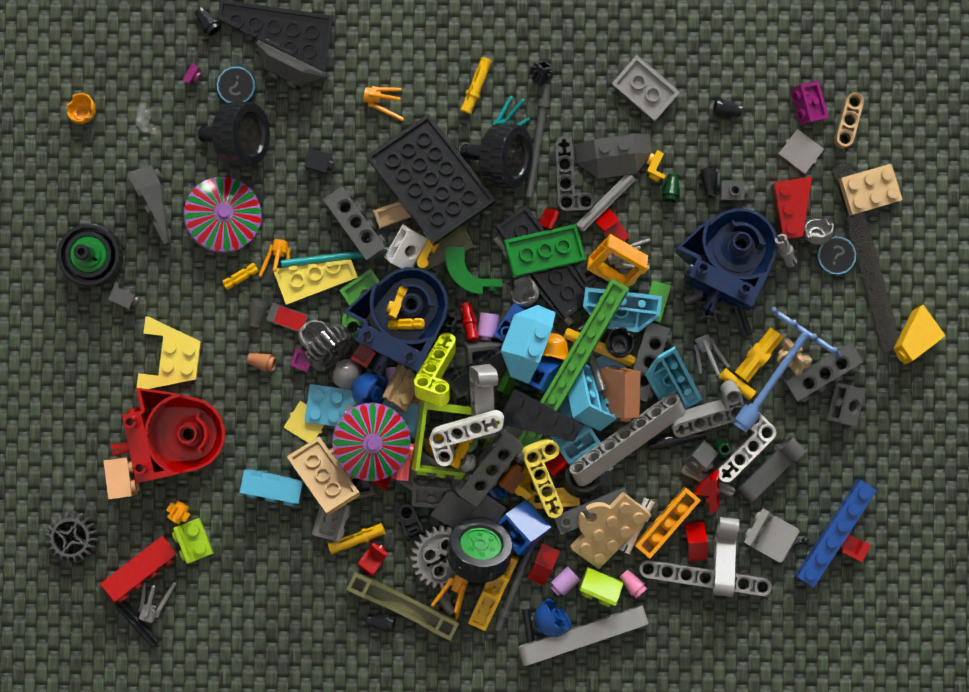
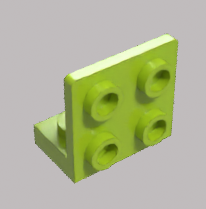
[172,518,214,564]

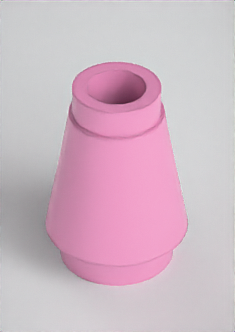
[620,570,648,599]

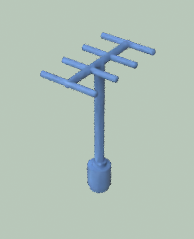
[734,307,841,432]

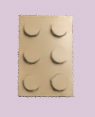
[838,164,903,216]

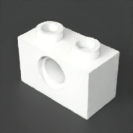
[384,224,428,268]

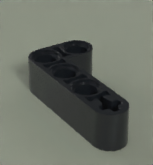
[442,344,507,399]

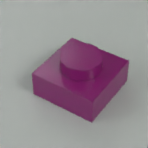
[183,63,201,86]
[290,348,311,373]

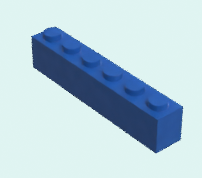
[794,479,877,588]

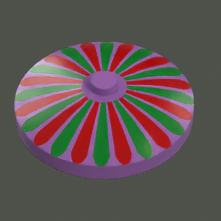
[184,177,261,253]
[332,403,411,481]

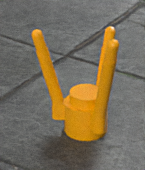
[363,86,404,121]
[259,239,291,277]
[431,574,469,620]

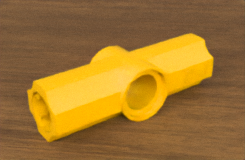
[734,327,784,383]

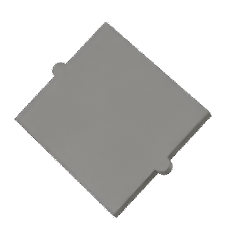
[778,129,824,174]

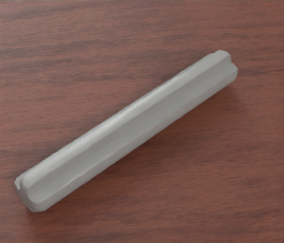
[576,174,635,231]

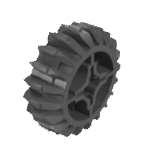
[305,324,354,371]
[45,511,98,563]

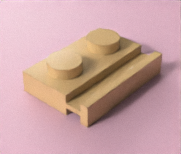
[382,364,416,412]

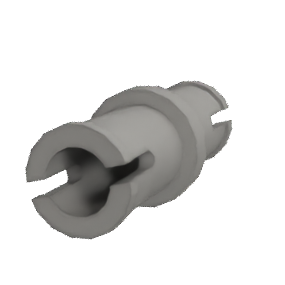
[775,234,797,267]

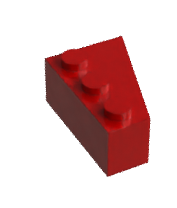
[771,177,812,240]

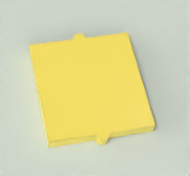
[284,401,324,443]

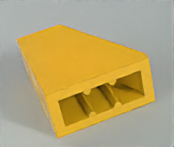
[893,305,945,365]

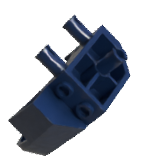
[675,208,778,314]
[343,267,448,376]

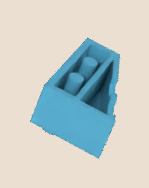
[568,364,616,431]
[239,469,304,507]

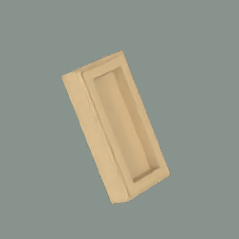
[373,201,412,229]

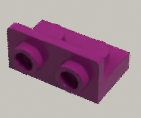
[790,81,829,126]

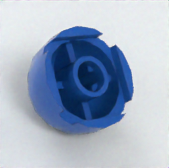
[352,372,388,405]
[535,599,572,637]

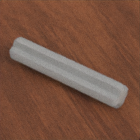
[681,464,735,497]

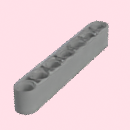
[569,393,685,486]
[638,560,772,596]
[517,605,649,666]

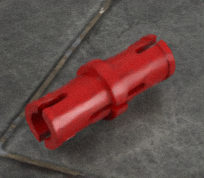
[460,302,479,342]

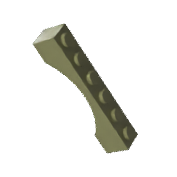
[346,571,459,641]

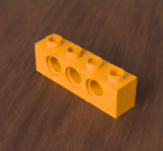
[634,487,701,559]

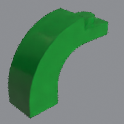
[445,247,502,294]

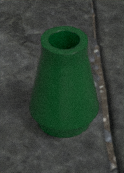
[661,173,680,203]
[713,439,732,458]

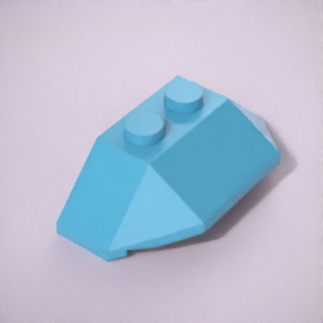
[583,287,662,332]
[500,305,555,384]
[645,346,703,409]

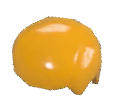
[67,93,96,125]

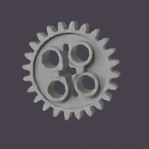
[410,525,456,589]

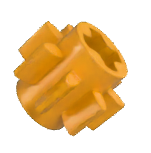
[166,500,191,524]

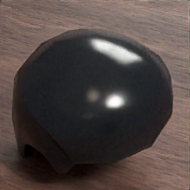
[605,327,634,358]

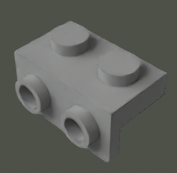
[312,504,350,543]

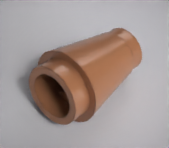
[247,353,277,373]

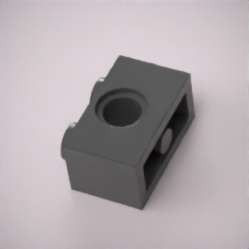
[827,383,865,427]

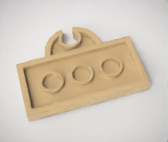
[287,437,360,516]
[571,492,651,569]

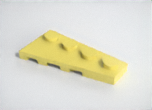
[273,259,358,305]

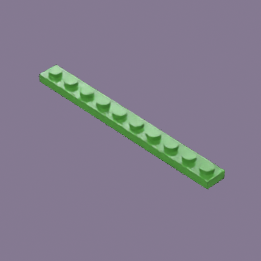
[519,278,630,456]

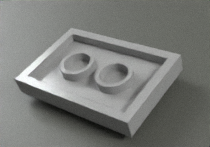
[611,55,680,122]

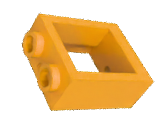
[587,234,649,287]

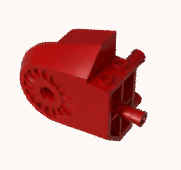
[111,388,226,483]

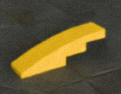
[468,555,519,631]

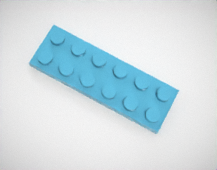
[305,384,420,438]

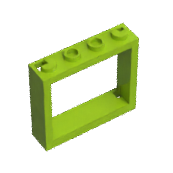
[411,400,499,482]

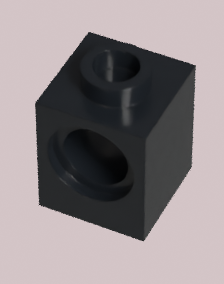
[304,148,335,175]

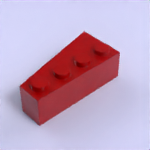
[99,536,177,605]

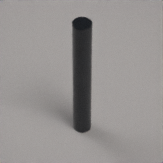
[522,608,539,667]

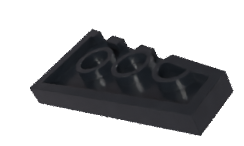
[497,389,583,442]

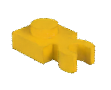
[385,285,408,319]

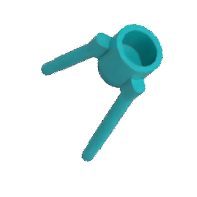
[492,96,530,126]

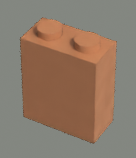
[601,366,641,422]

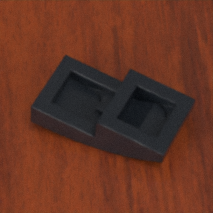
[575,259,608,289]

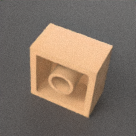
[104,457,140,499]

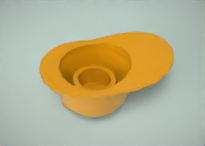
[542,333,569,360]

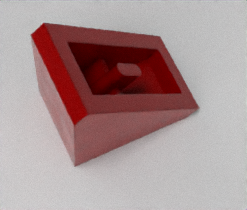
[684,521,708,562]

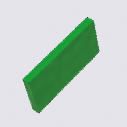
[503,224,586,278]

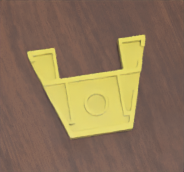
[136,316,201,391]

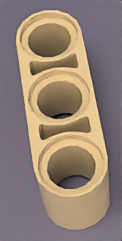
[834,93,864,149]

